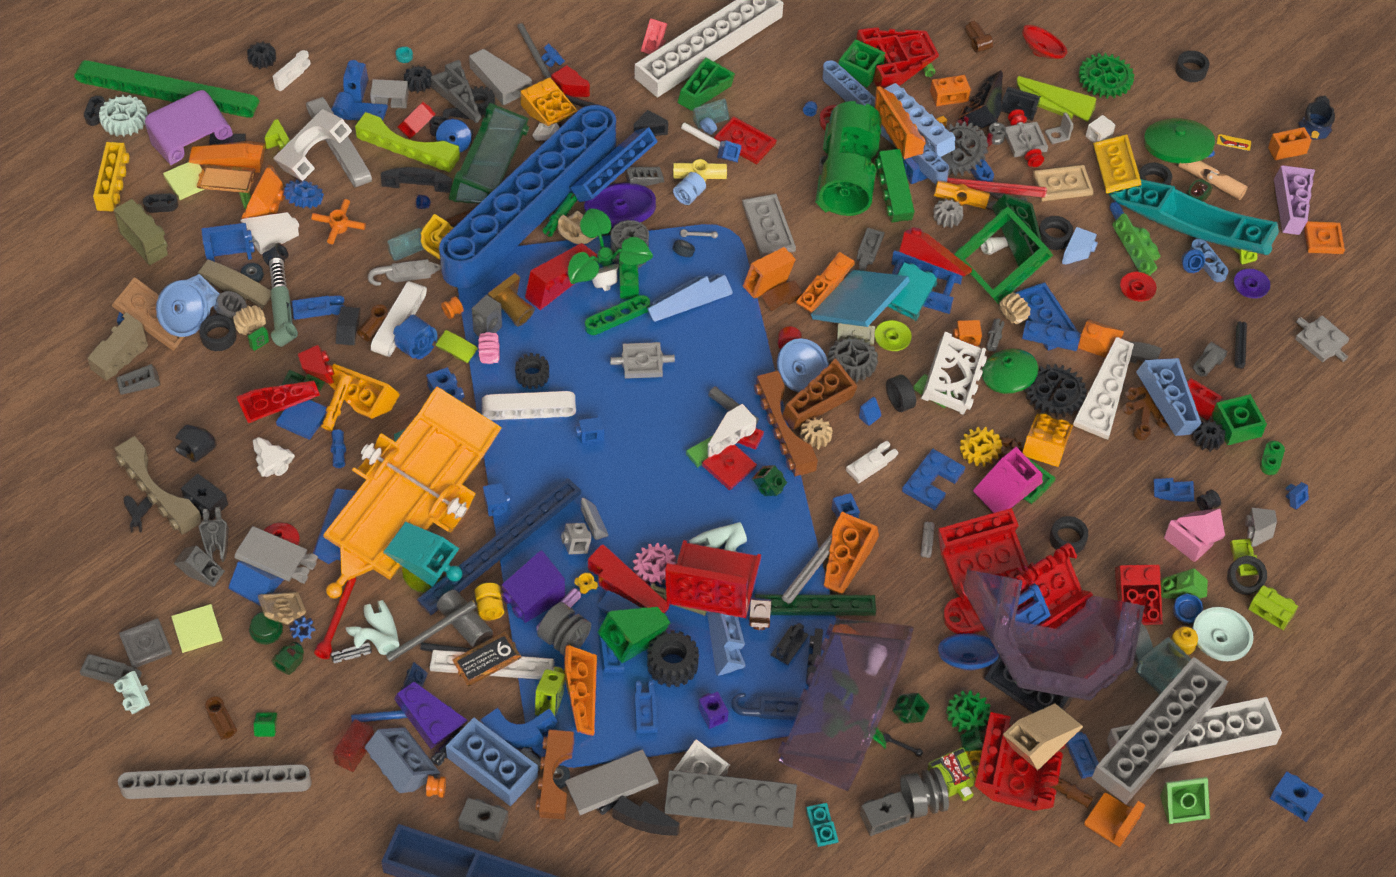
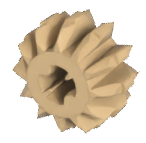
[999,292,1031,325]
[233,305,266,335]
[800,417,833,449]

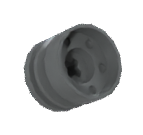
[611,220,649,268]
[537,602,591,656]
[900,767,949,819]

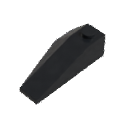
[958,70,1003,128]

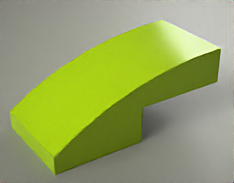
[436,330,478,363]
[1230,539,1259,576]

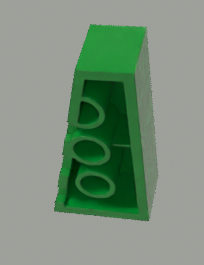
[875,149,915,223]

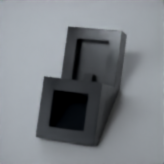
[336,306,360,345]

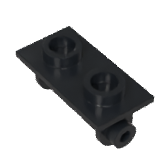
[771,623,809,665]

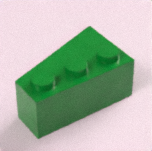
[677,57,735,111]

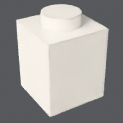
[1086,115,1115,143]

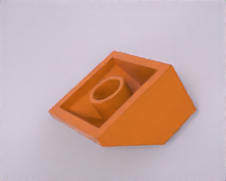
[1078,319,1124,358]

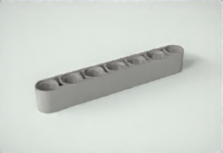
[306,96,372,188]

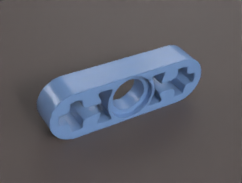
[1190,239,1228,282]

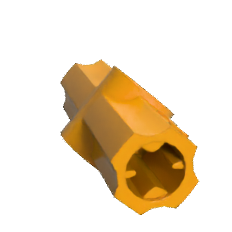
[934,180,990,209]

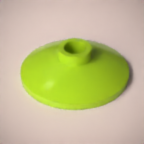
[875,320,912,351]

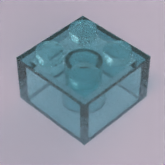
[1136,637,1191,694]

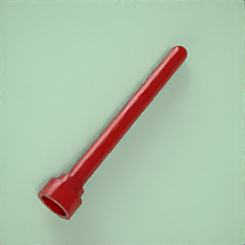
[314,577,356,659]

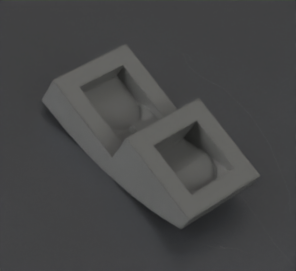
[1130,341,1162,364]

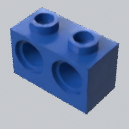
[426,367,465,403]

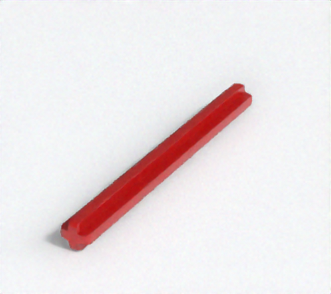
[947,178,1047,198]

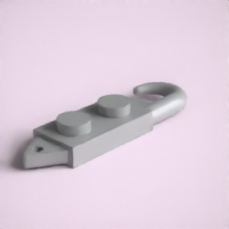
[368,259,441,286]

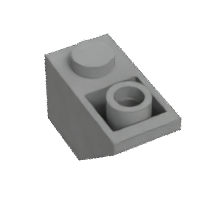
[1245,508,1277,546]

